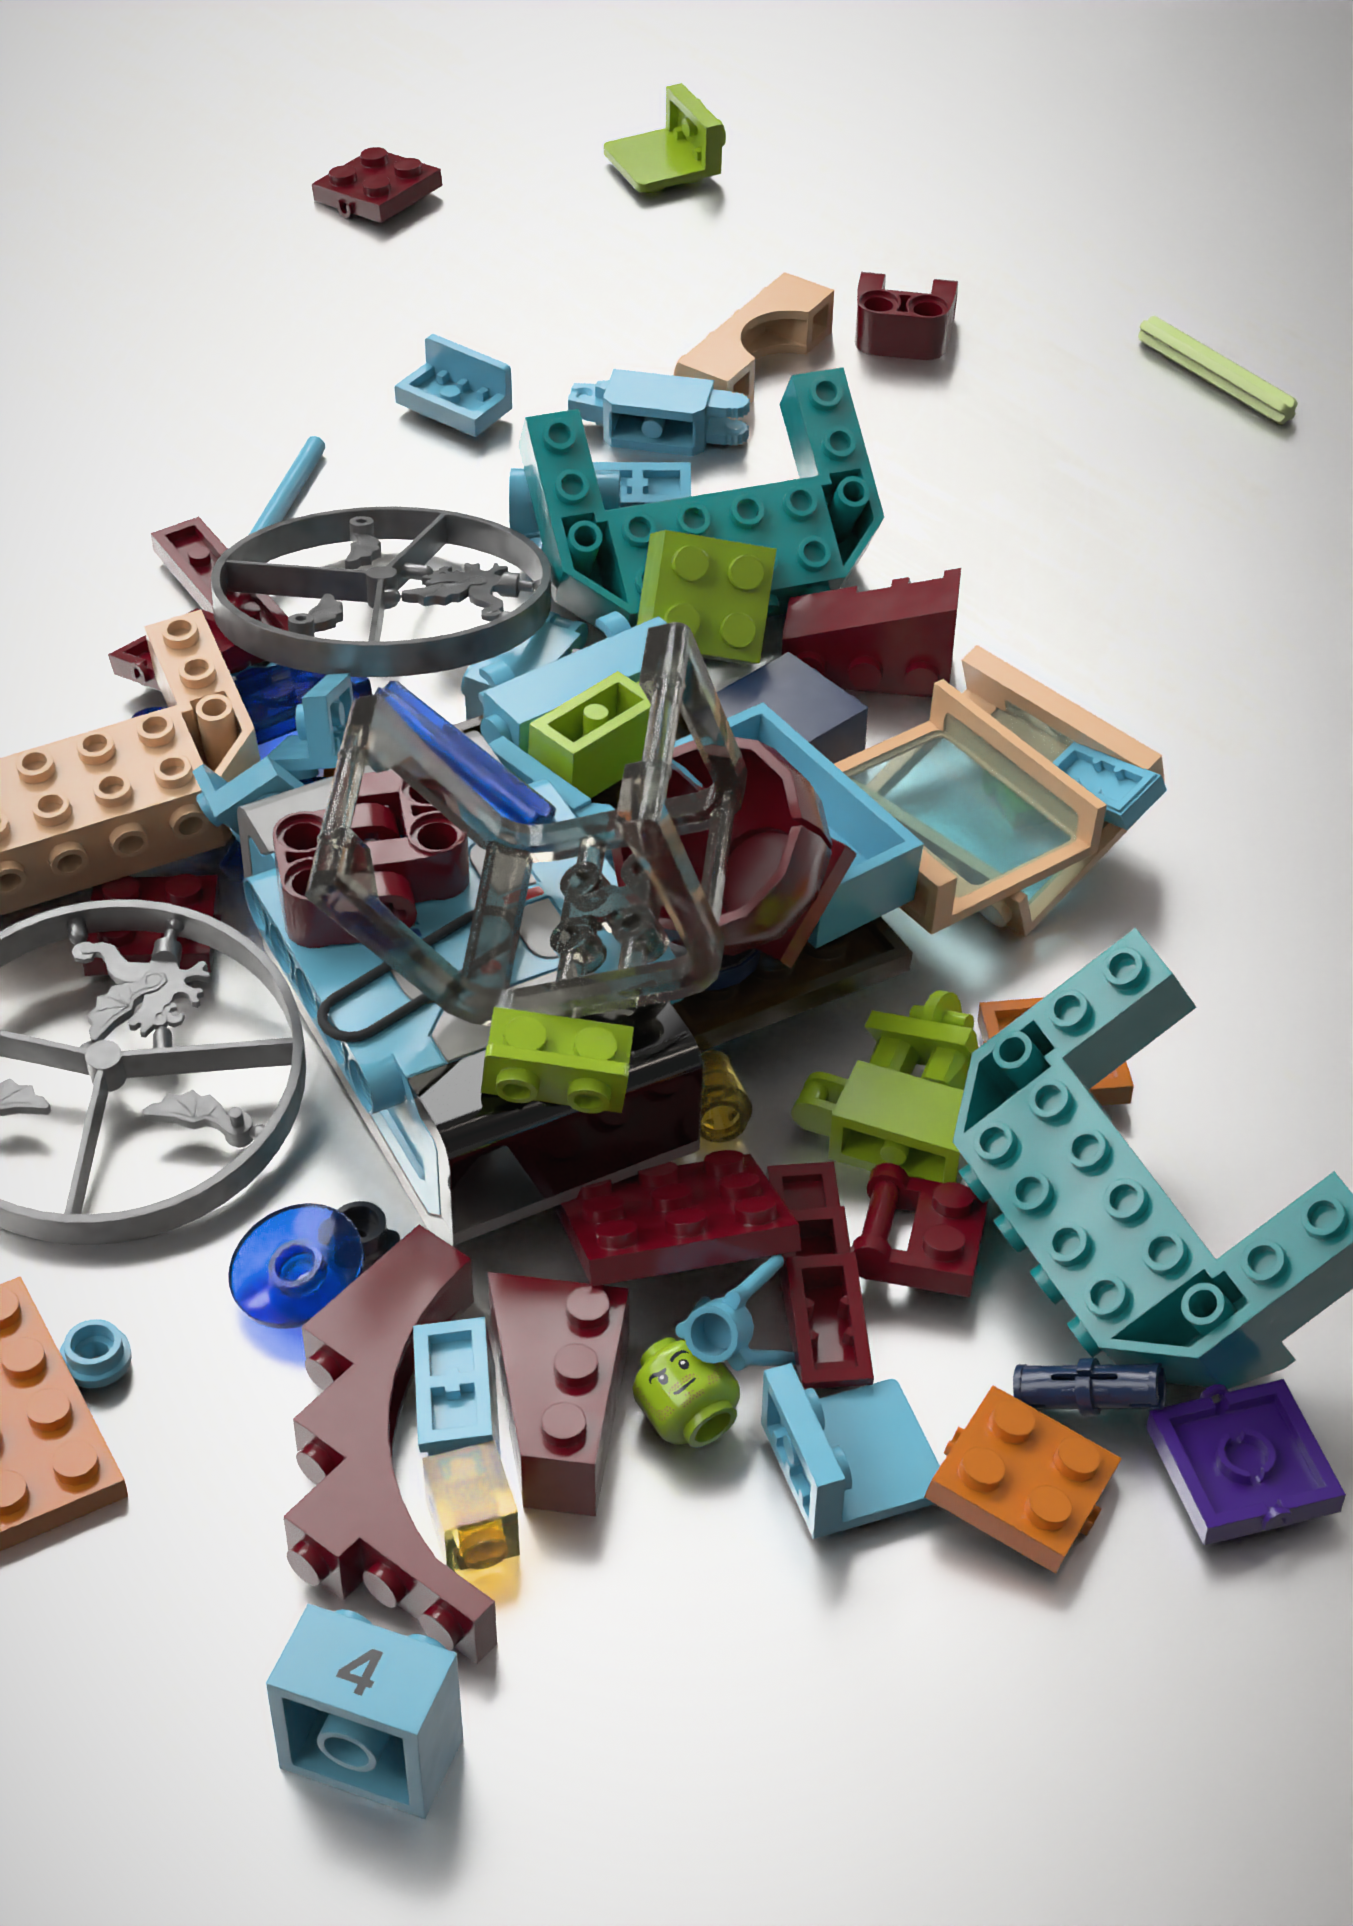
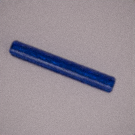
[373,681,557,838]

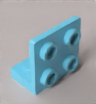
[761,1363,940,1539]

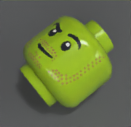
[632,1337,740,1447]

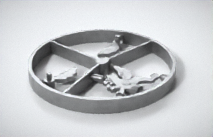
[211,506,551,677]
[0,899,306,1245]

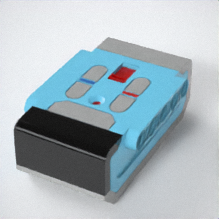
[237,730,703,1246]

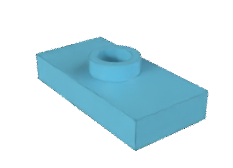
[1052,741,1167,830]

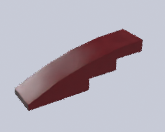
[766,1161,874,1390]

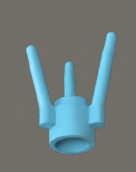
[675,1255,796,1371]

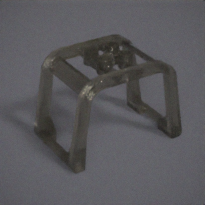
[305,622,748,1027]

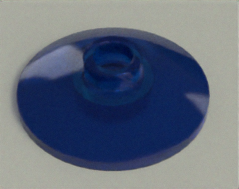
[228,1203,364,1329]

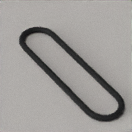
[317,908,520,1042]

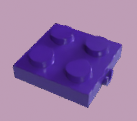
[1146,1379,1346,1546]

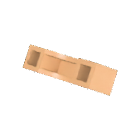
[674,272,834,420]

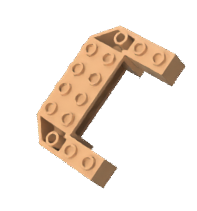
[0,610,260,915]

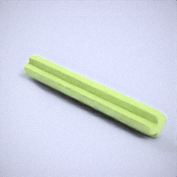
[1138,316,1298,425]

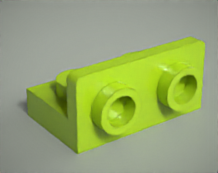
[481,1007,634,1113]

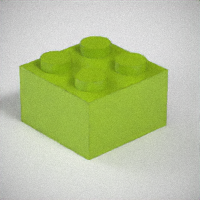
[637,530,777,664]

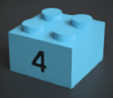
[265,1603,463,1819]

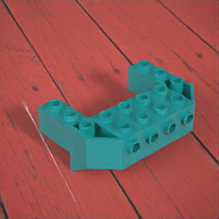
[518,367,885,632]
[953,927,1353,1389]

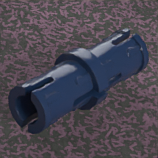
[1013,1358,1166,1416]

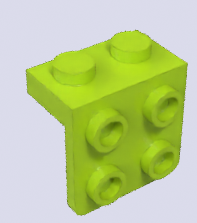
[603,83,726,193]

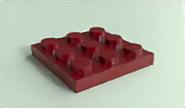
[556,1150,801,1287]

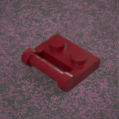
[850,1163,989,1298]

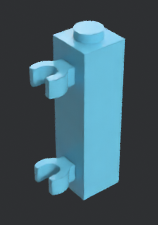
[479,611,695,753]

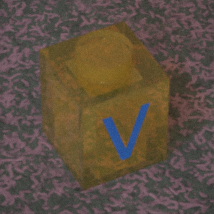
[422,1440,520,1572]

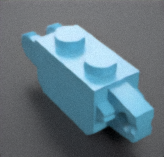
[568,369,750,456]

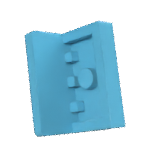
[267,673,404,780]

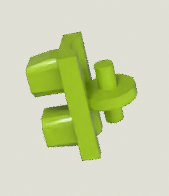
[865,990,979,1090]

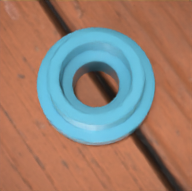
[59,1319,132,1388]

